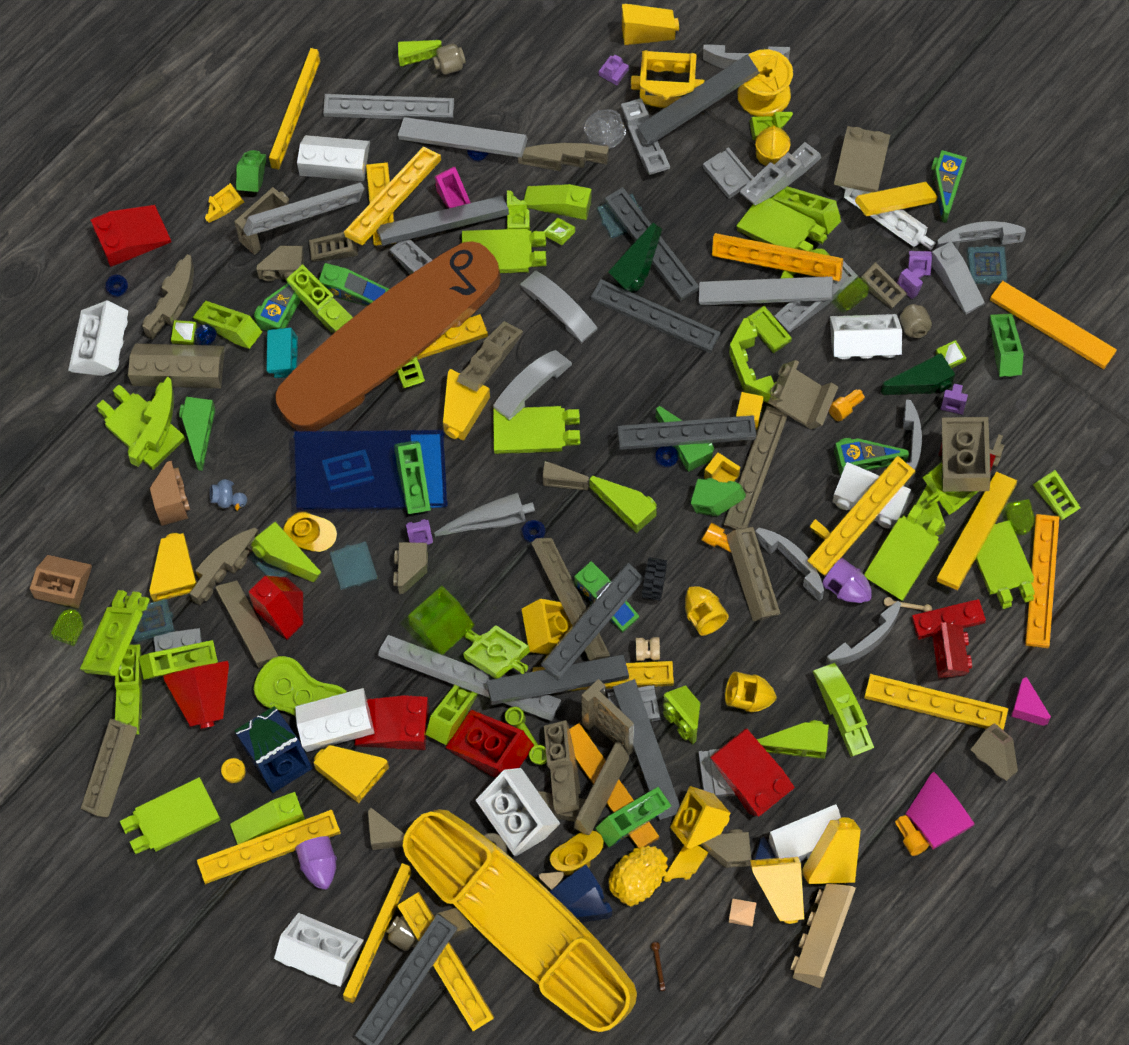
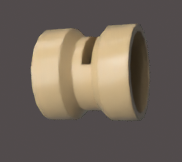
[636,637,660,661]

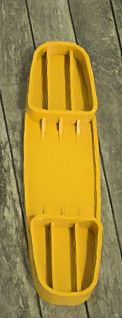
[403,809,637,1032]

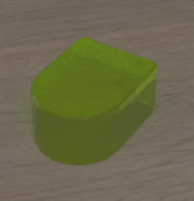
[836,277,869,311]
[1005,499,1035,535]
[51,609,84,646]

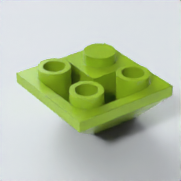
[663,686,700,745]

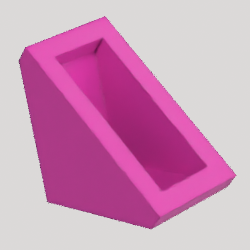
[435,167,471,209]
[1011,677,1051,726]

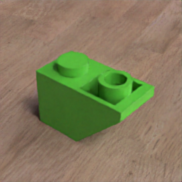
[236,150,266,192]
[691,478,746,516]

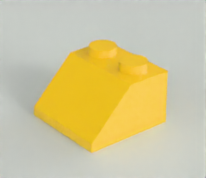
[522,599,572,654]
[670,786,731,849]

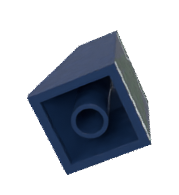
[234,706,313,793]

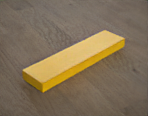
[366,162,396,246]
[855,182,938,216]

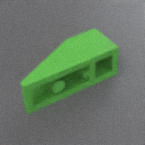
[990,314,1024,377]
[179,397,216,471]
[656,406,714,472]
[394,441,431,514]

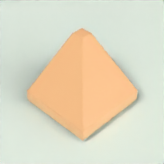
[729,899,756,927]

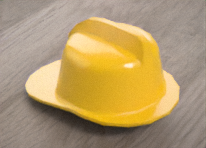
[283,512,337,552]
[550,831,604,877]

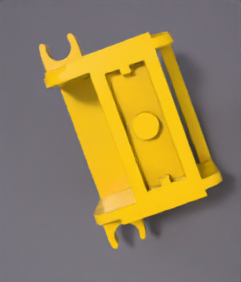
[631,50,705,108]

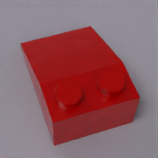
[90,205,172,267]
[932,622,972,679]
[355,696,429,750]
[446,710,534,778]
[710,729,795,817]

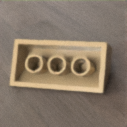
[791,884,856,988]

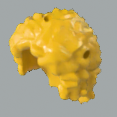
[608,846,668,907]

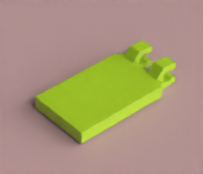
[736,198,827,253]
[462,229,546,273]
[96,385,186,470]
[494,406,580,454]
[864,505,944,601]
[975,520,1035,609]
[80,590,150,676]
[120,777,220,855]

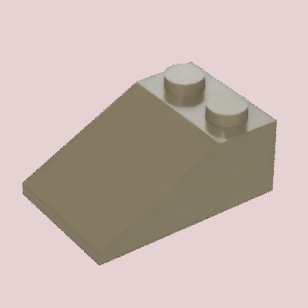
[834,126,890,193]
[942,417,990,492]

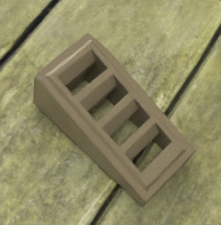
[309,232,358,262]
[857,262,907,309]
[543,461,589,490]

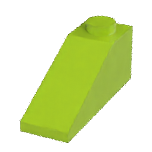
[524,184,591,220]
[771,186,841,235]
[193,301,262,349]
[589,476,657,533]
[251,522,321,583]
[139,640,218,679]
[426,685,478,745]
[757,720,829,759]
[230,792,305,844]

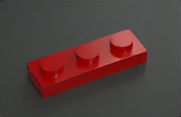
[911,599,986,639]

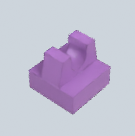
[599,55,629,85]
[908,251,932,275]
[897,268,925,299]
[941,384,968,415]
[406,519,433,544]

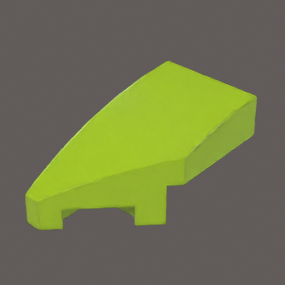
[749,112,793,140]
[507,191,530,231]

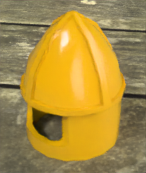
[755,125,791,166]
[685,586,729,636]
[725,671,777,712]

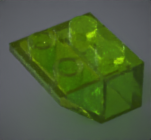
[408,586,475,655]

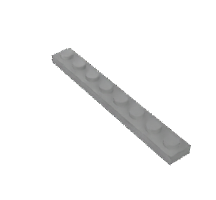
[378,635,561,721]

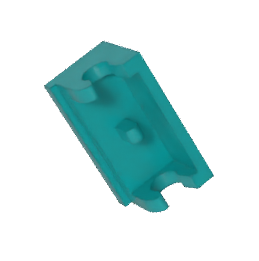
[267,328,298,378]

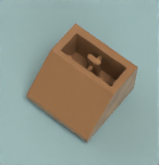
[150,461,190,526]
[30,555,92,608]

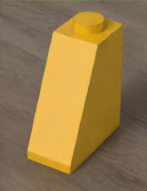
[622,4,679,45]
[443,369,490,441]
[149,533,197,602]
[314,745,389,803]
[802,817,861,884]
[750,857,804,924]

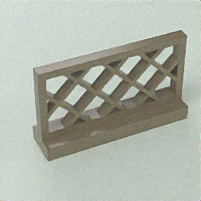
[581,679,634,756]

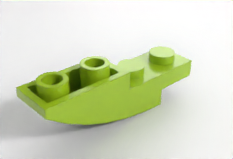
[286,264,353,333]
[128,377,174,467]
[115,644,142,734]
[813,663,874,757]

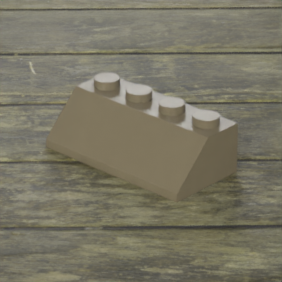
[128,344,225,388]

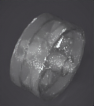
[584,109,626,148]

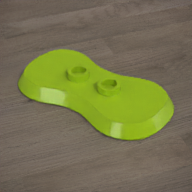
[254,656,347,717]

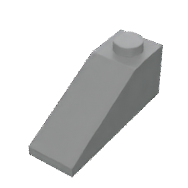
[931,241,985,315]

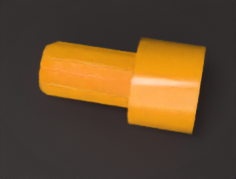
[829,389,865,422]
[701,522,731,552]
[895,815,929,856]

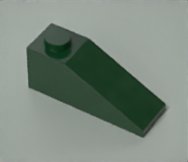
[608,223,662,293]
[881,353,955,395]

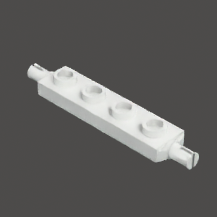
[841,186,936,250]

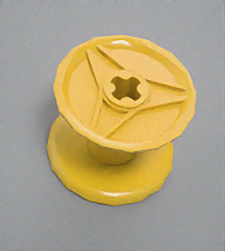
[737,49,793,117]

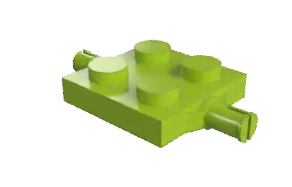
[923,462,979,515]
[463,626,530,679]

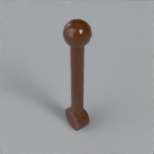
[651,942,665,991]

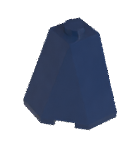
[550,865,612,922]

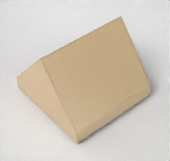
[539,872,564,892]

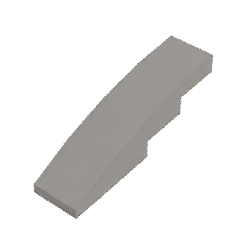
[739,142,821,205]
[389,239,432,275]
[775,261,859,333]

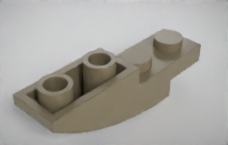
[142,254,194,340]
[190,528,259,606]
[544,720,581,815]

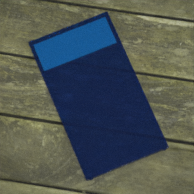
[293,430,448,510]

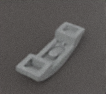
[703,45,790,69]
[621,98,670,175]
[936,221,1026,250]
[520,271,597,344]
[493,350,572,420]
[903,400,922,487]
[755,528,824,601]
[826,601,901,666]

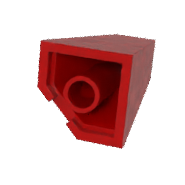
[248,576,303,640]
[163,661,229,729]

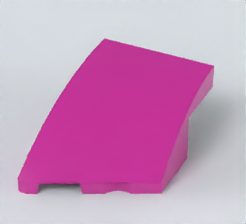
[905,772,974,850]

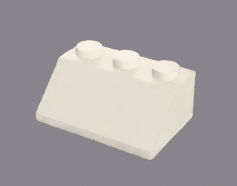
[297,135,370,181]
[68,300,128,376]
[830,314,902,359]
[833,462,911,528]
[295,688,375,752]
[476,768,560,856]
[768,804,841,861]
[274,913,364,987]

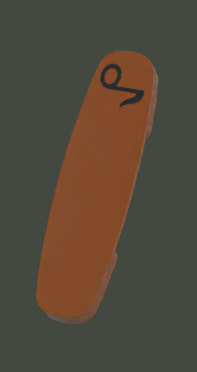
[276,241,501,433]

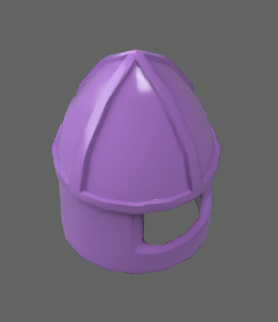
[822,558,871,603]
[295,836,337,889]

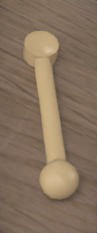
[884,597,932,612]

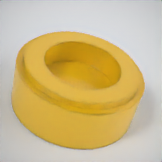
[221,758,246,783]

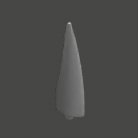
[434,493,535,537]

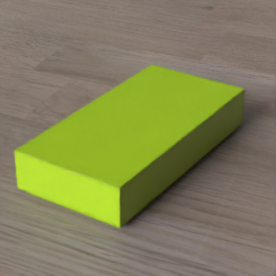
[748,306,792,353]

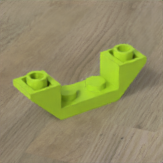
[729,317,776,403]

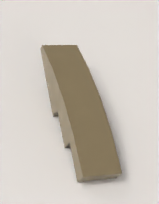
[518,143,609,171]
[457,321,523,392]

